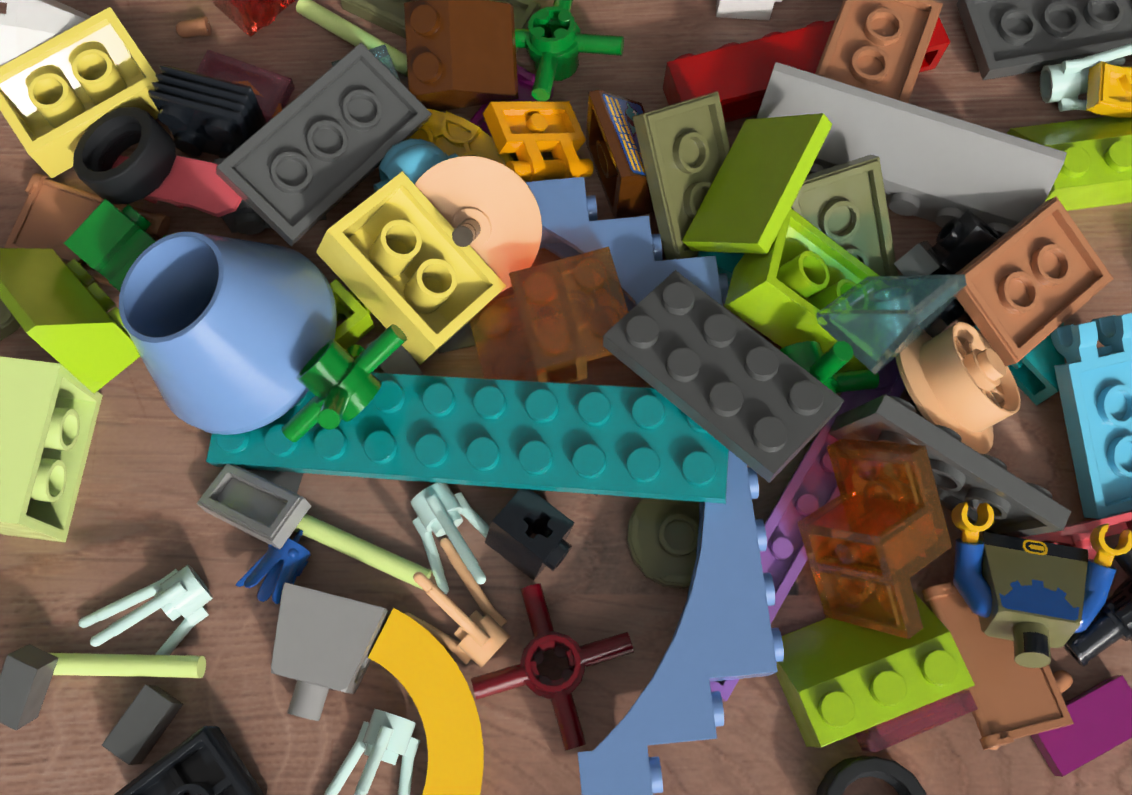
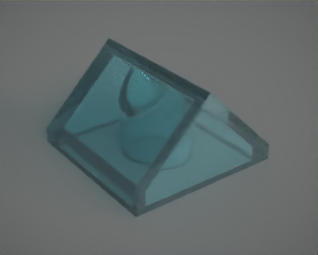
[816,274,967,374]

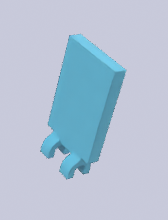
[1051,313,1132,519]

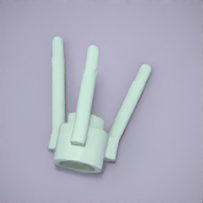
[1040,43,1132,112]
[411,483,490,594]
[78,565,213,655]
[324,709,421,795]

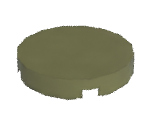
[627,498,699,589]

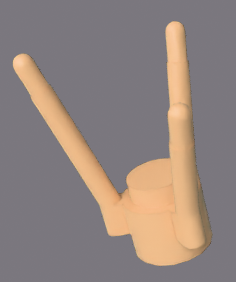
[404,538,511,668]

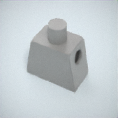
[271,582,391,721]

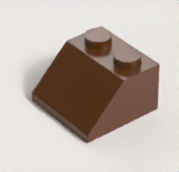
[404,0,519,111]

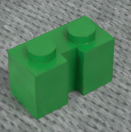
[64,199,165,292]

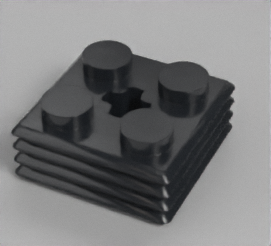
[148,65,267,158]
[114,726,265,795]

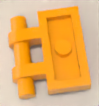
[483,101,594,182]

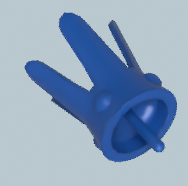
[235,530,311,604]

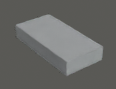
[196,464,311,550]

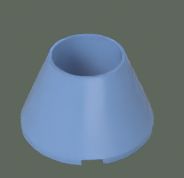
[119,232,337,435]

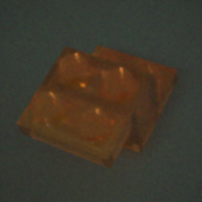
[469,247,628,383]
[797,438,952,639]

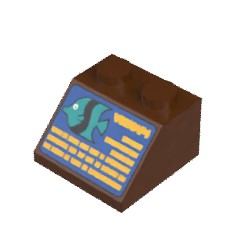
[586,90,654,219]

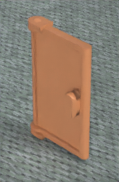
[4,173,170,288]
[922,582,1074,750]

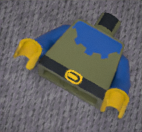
[951,502,1132,668]

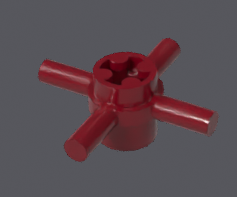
[471,583,634,751]

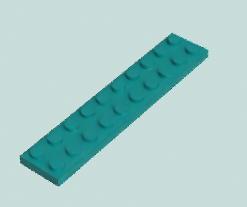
[206,373,729,504]

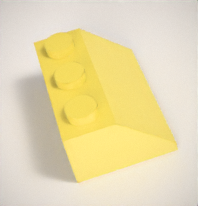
[0,7,159,179]
[316,171,506,365]

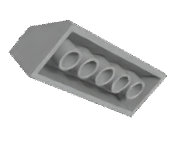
[756,62,1067,236]

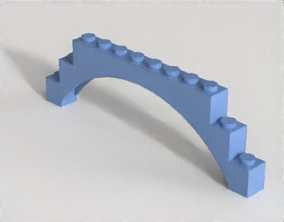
[526,177,784,795]

